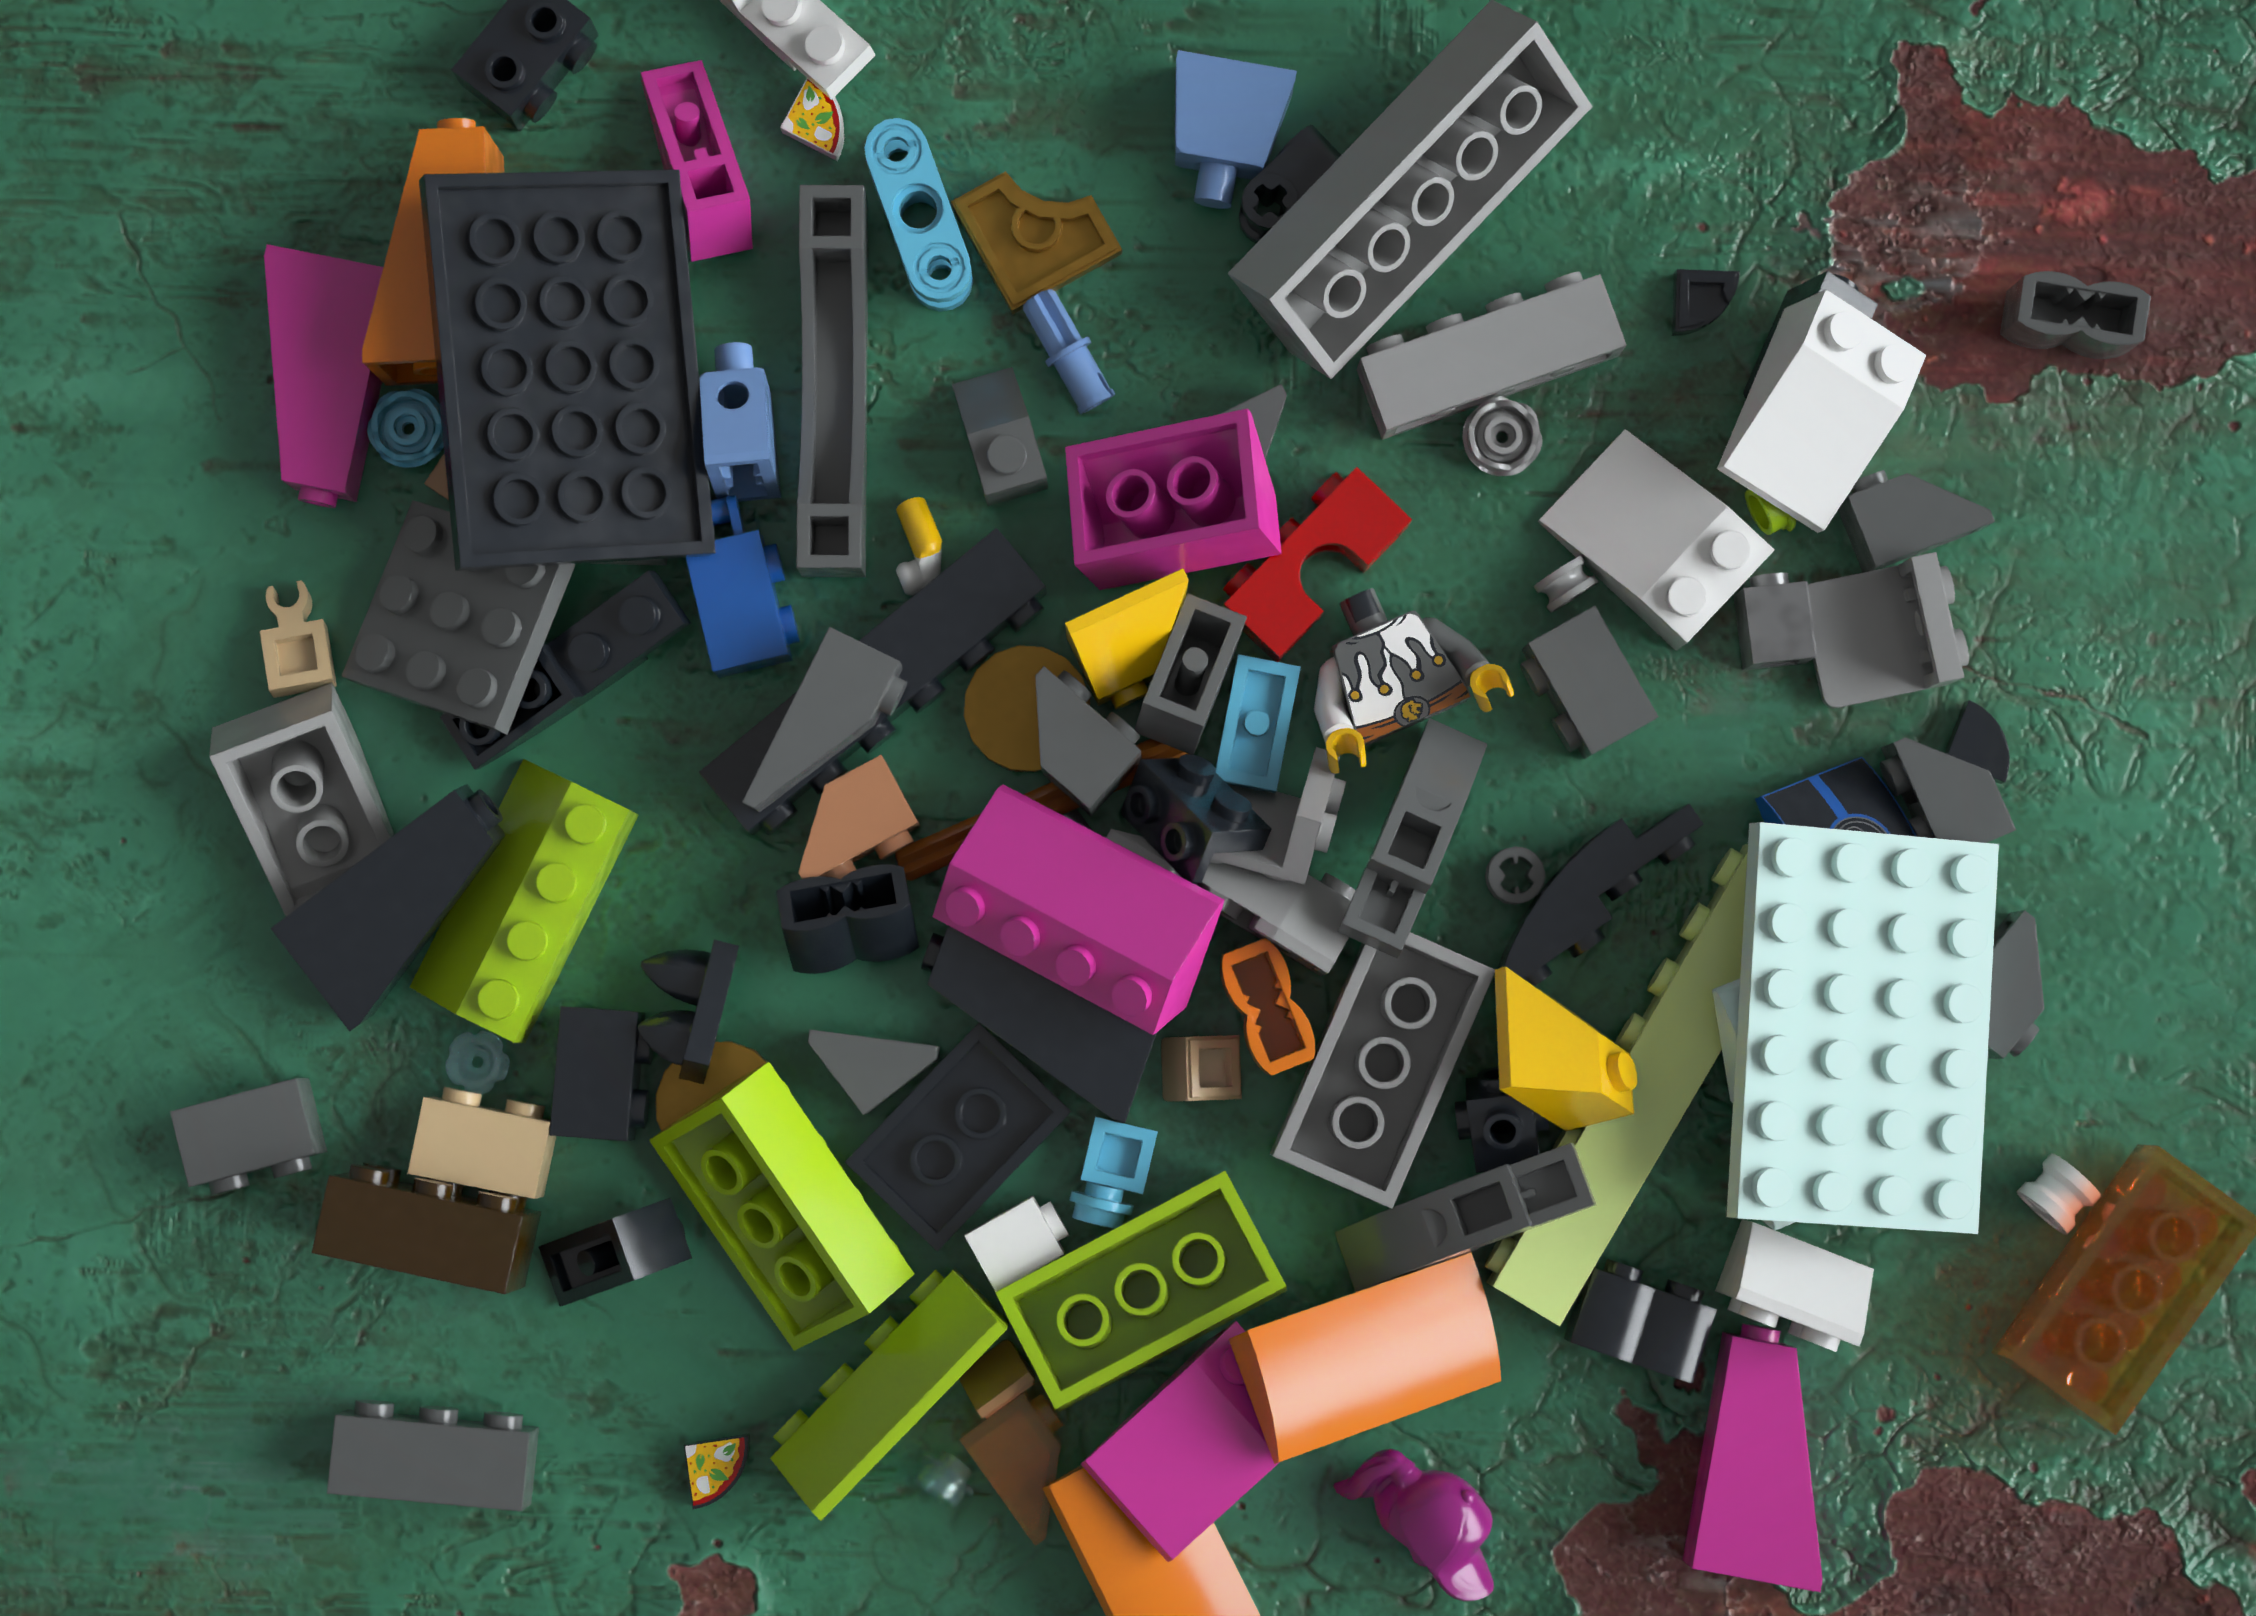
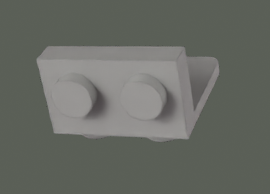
[1808,552,1969,708]
[1210,747,1346,885]

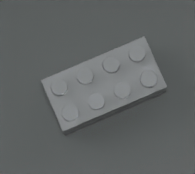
[1270,932,1495,1209]

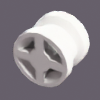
[2017,1154,2101,1235]

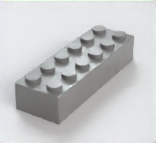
[1228,0,1592,379]

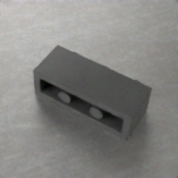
[327,1400,539,1511]

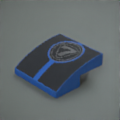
[1755,757,1917,837]

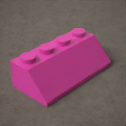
[933,784,1225,1035]

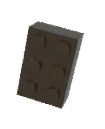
[312,1162,542,1294]

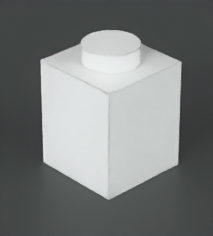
[964,1195,1069,1292]

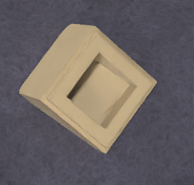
[1161,1035,1242,1101]

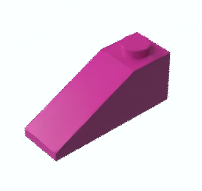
[641,60,753,262]

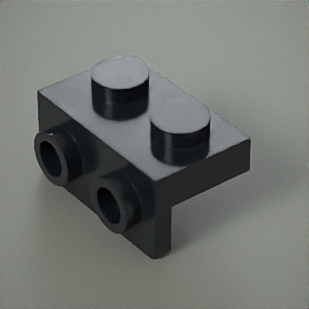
[1121,754,1272,884]

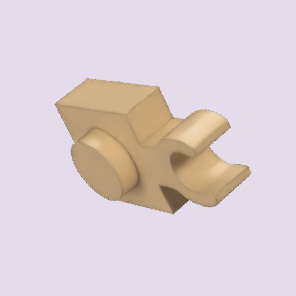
[260,580,337,698]

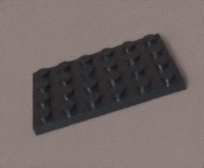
[419,169,716,571]

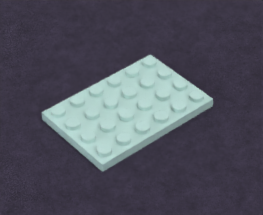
[1726,822,1999,1234]

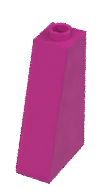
[264,244,383,508]
[1683,1323,1823,1593]

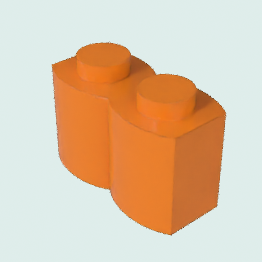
[1220,938,1315,1076]

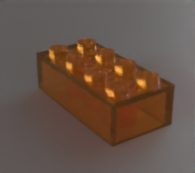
[1991,1144,2256,1435]

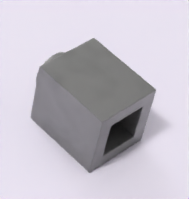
[1734,573,1817,670]

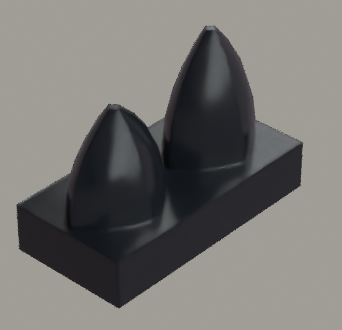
[638,940,739,1084]

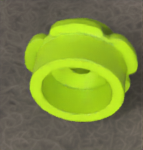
[1745,489,1796,535]

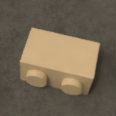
[407,1087,556,1199]

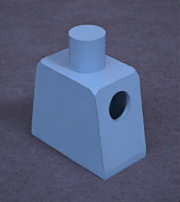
[1175,50,1297,209]
[699,342,781,502]

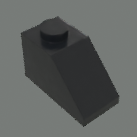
[538,1197,692,1307]

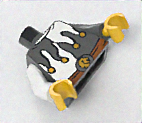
[1314,588,1514,774]

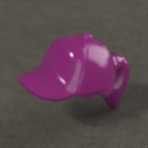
[1333,1449,1494,1601]

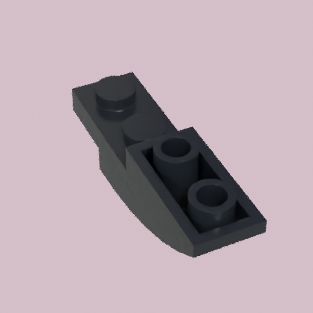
[440,571,691,770]
[1493,803,1704,986]

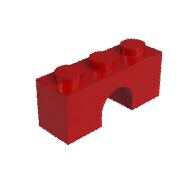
[1223,467,1412,662]

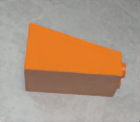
[362,118,505,386]

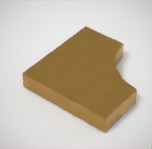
[951,171,1122,315]

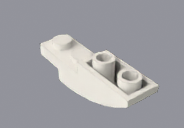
[719,0,875,100]

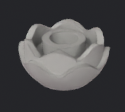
[1463,397,1543,476]

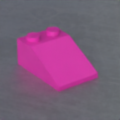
[1081,1321,1280,1562]

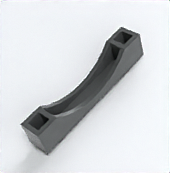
[797,185,868,578]

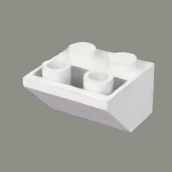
[1715,1219,1874,1352]

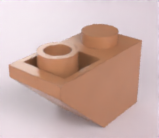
[798,755,920,879]

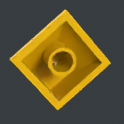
[1065,569,1189,709]
[1495,967,1637,1131]

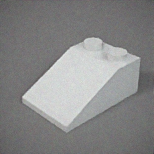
[1717,290,1926,533]
[1538,429,1774,651]

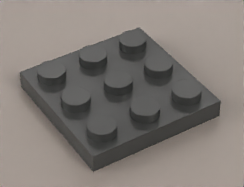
[342,500,575,735]

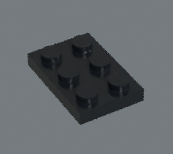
[845,1023,1071,1251]

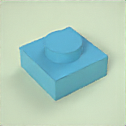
[1080,1116,1158,1194]

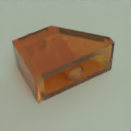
[959,1390,1064,1546]

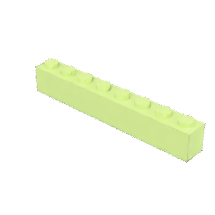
[1485,844,1748,1326]

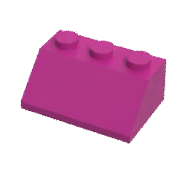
[1065,408,1282,590]

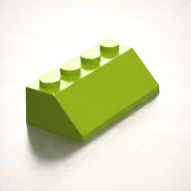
[410,759,639,1043]
[649,1062,914,1351]
[770,1268,1010,1521]

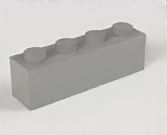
[1356,272,1627,440]

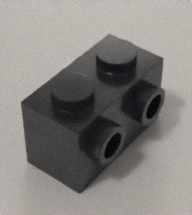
[451,0,599,131]

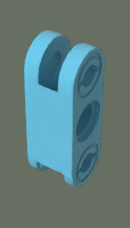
[864,118,973,312]

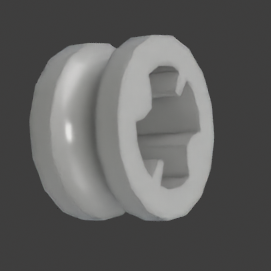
[1533,556,1598,613]

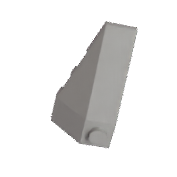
[1106,829,1355,976]

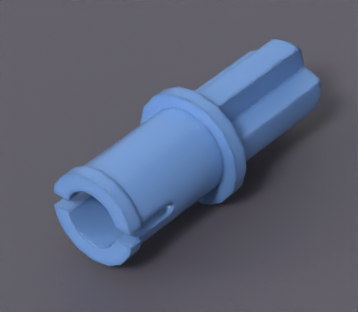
[1023,289,1115,415]

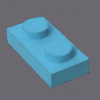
[1215,654,1301,793]

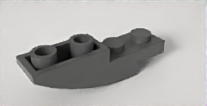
[1337,718,1487,958]
[1335,1143,1596,1292]

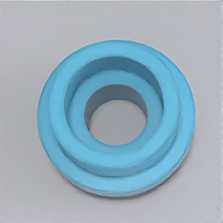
[1069,1181,1134,1229]

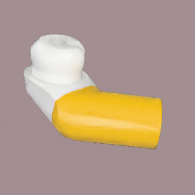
[896,497,942,596]

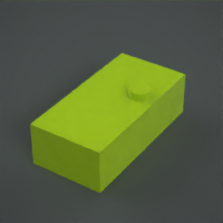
[995,1171,1288,1411]

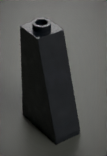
[271,784,506,1031]
[921,926,1157,1123]

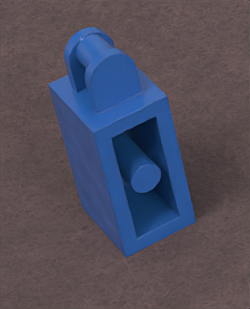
[686,494,800,678]

